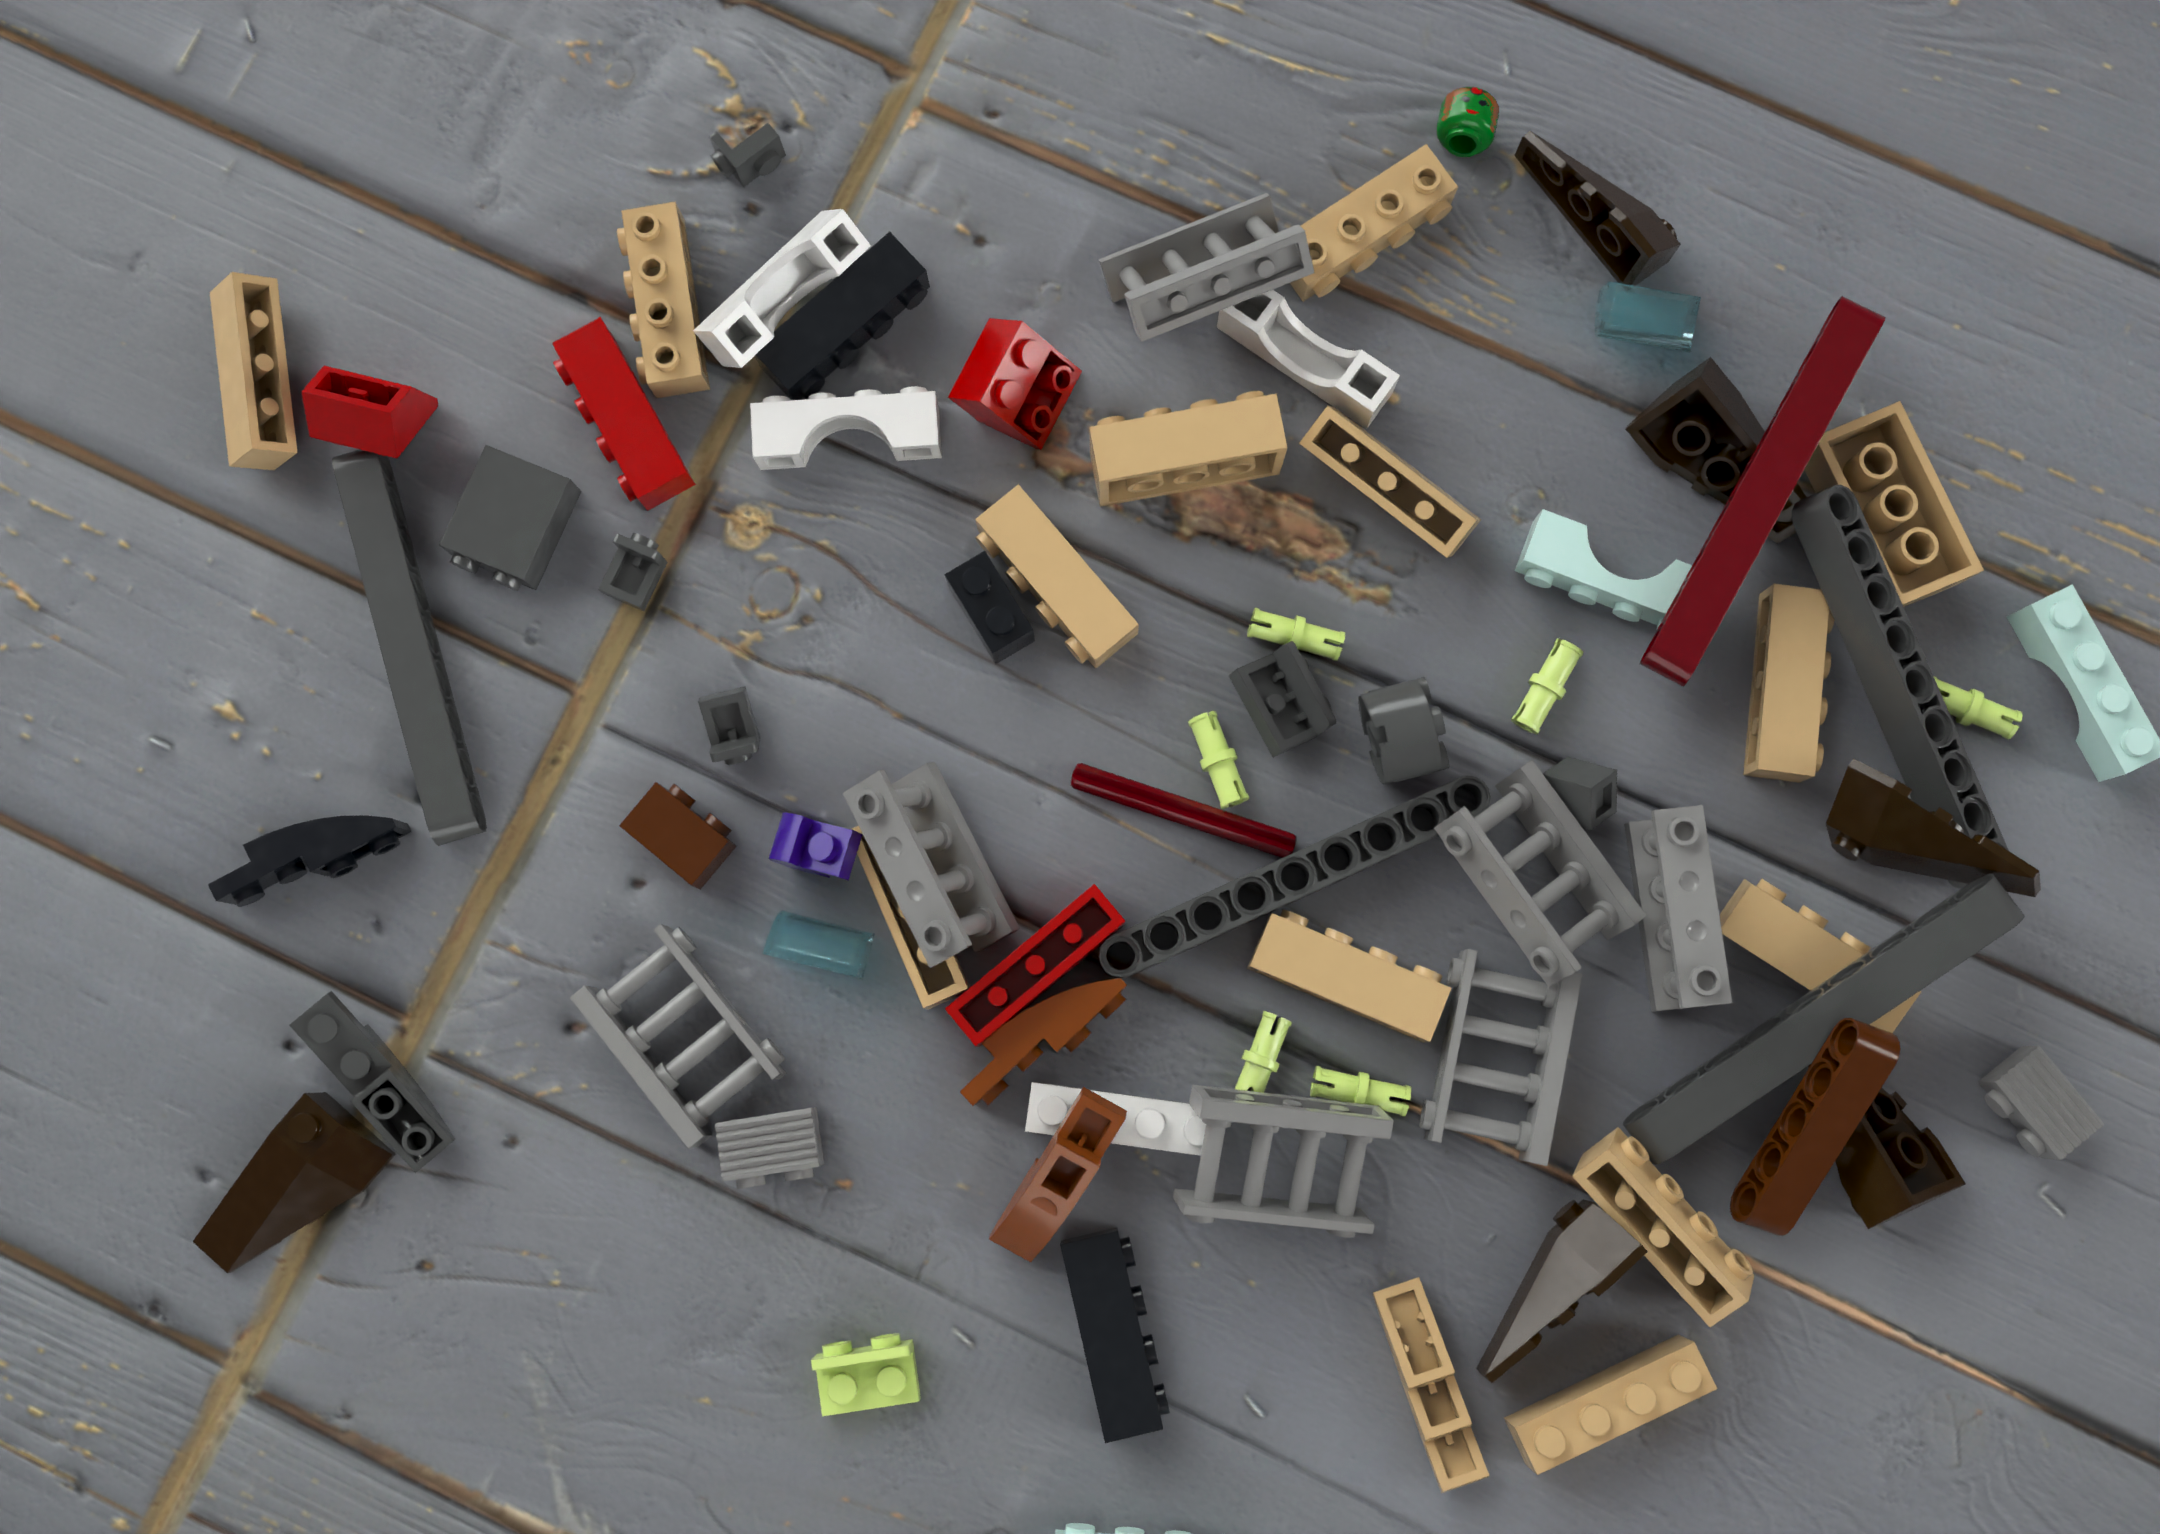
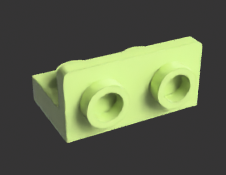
[811,1333,921,1416]

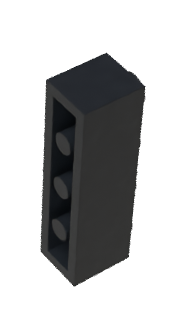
[755,231,930,400]
[1060,1227,1170,1443]

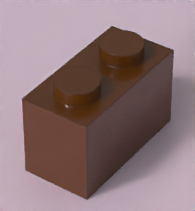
[619,782,736,890]

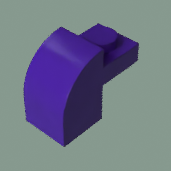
[768,812,863,881]

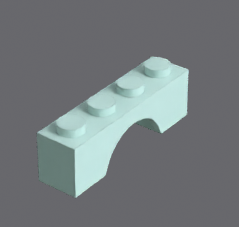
[1514,509,1692,629]
[2007,584,2160,782]

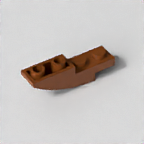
[960,978,1127,1106]
[989,1087,1127,1262]

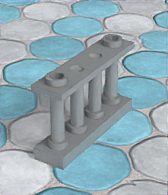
[1099,193,1315,342]
[1434,760,1647,987]
[843,762,1020,968]
[1624,805,1733,1012]
[570,924,787,1149]
[1419,949,1583,1166]
[1173,1084,1394,1238]

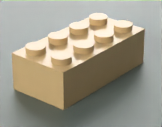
[1089,391,1288,507]
[1804,401,1984,607]

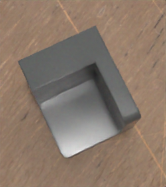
[1543,757,1617,831]

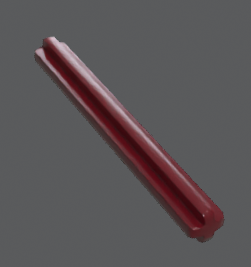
[1070,763,1297,858]

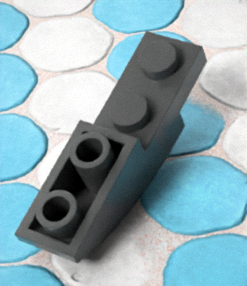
[289,991,455,1173]

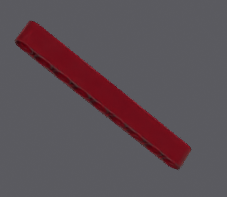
[1640,296,1886,687]

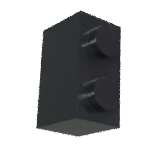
[944,551,1035,665]

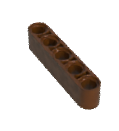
[1730,1018,1901,1236]

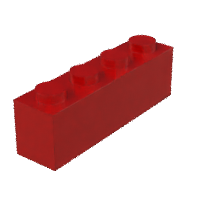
[552,317,696,511]
[945,884,1125,1047]

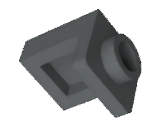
[709,123,786,187]
[598,533,668,611]
[698,686,760,765]

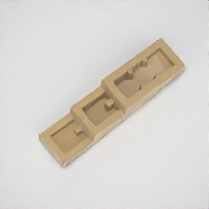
[1373,1277,1490,1494]

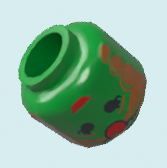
[1436,86,1499,157]

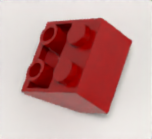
[948,318,1082,450]
[301,365,438,459]

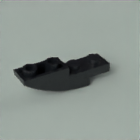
[208,815,411,907]

